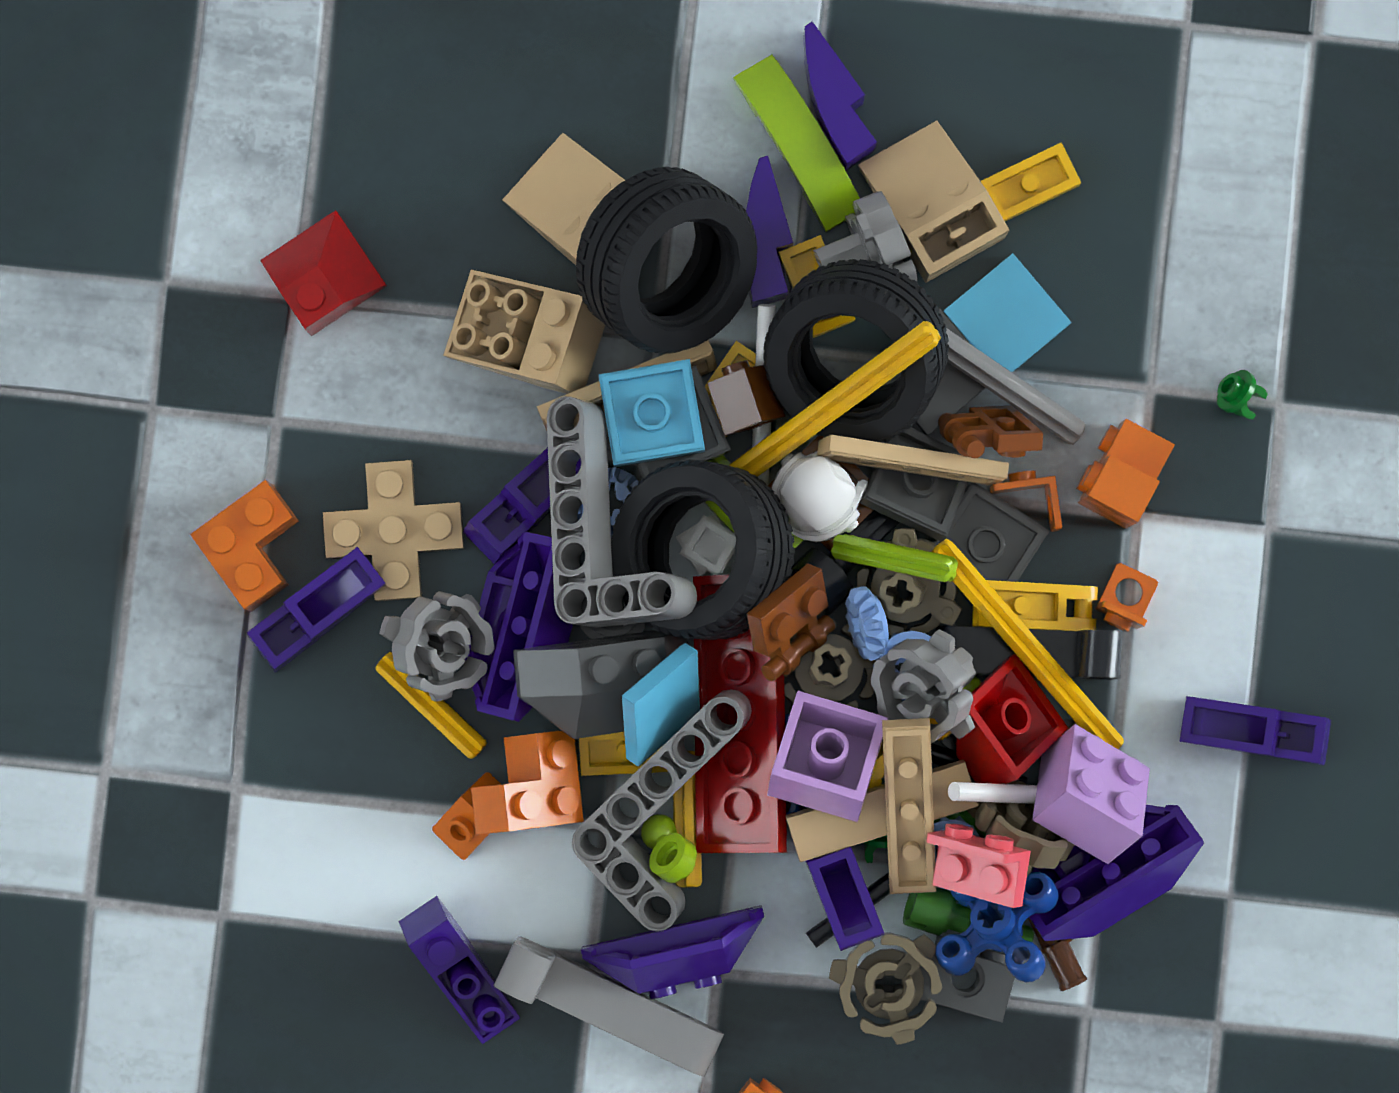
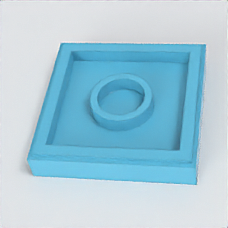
[943,253,1072,373]
[598,359,705,467]
[622,643,700,767]

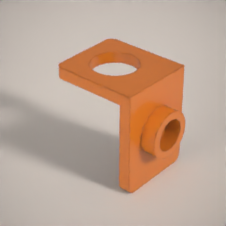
[989,470,1062,532]
[1095,563,1158,632]
[432,772,501,860]

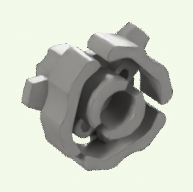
[813,191,917,281]
[379,591,494,702]
[871,629,976,743]

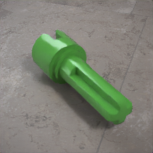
[903,887,1034,942]

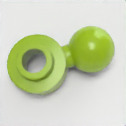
[641,814,697,883]

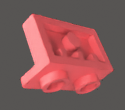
[926,824,1031,908]

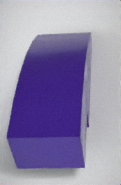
[803,21,877,171]
[746,156,793,308]
[463,447,581,564]
[246,547,386,673]
[1179,696,1332,765]
[805,847,885,951]

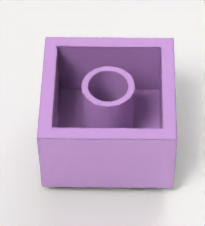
[767,691,888,822]
[1032,724,1150,864]

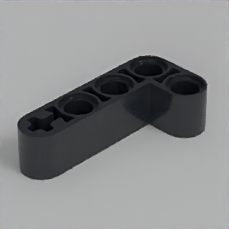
[936,626,1122,680]

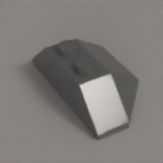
[513,630,688,739]

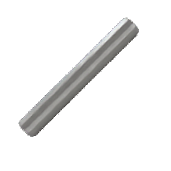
[946,328,1085,445]

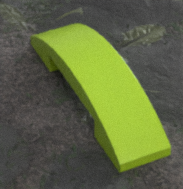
[733,54,860,232]

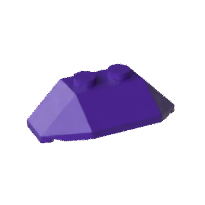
[465,531,573,722]
[1029,805,1204,941]
[580,905,764,999]

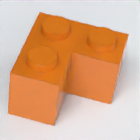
[1076,419,1175,529]
[190,480,299,612]
[471,731,584,834]

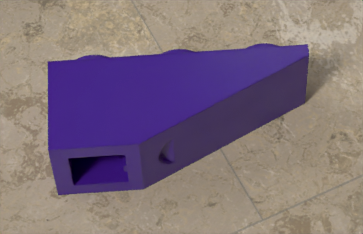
[398,896,520,1044]

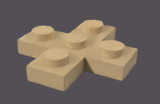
[323,460,464,601]

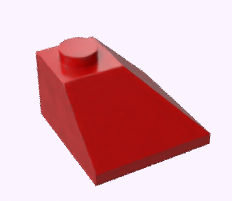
[260,210,387,336]
[956,654,1068,784]

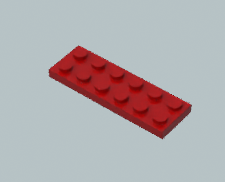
[693,574,787,853]

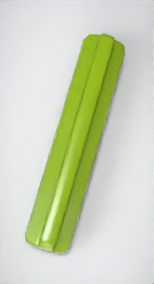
[831,534,958,582]

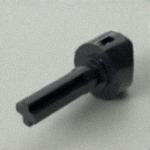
[789,510,900,616]

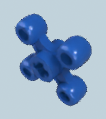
[935,872,1058,983]

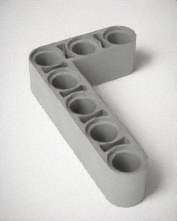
[547,396,697,628]
[572,689,752,932]
[493,937,724,1077]

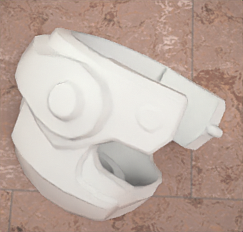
[772,451,868,542]

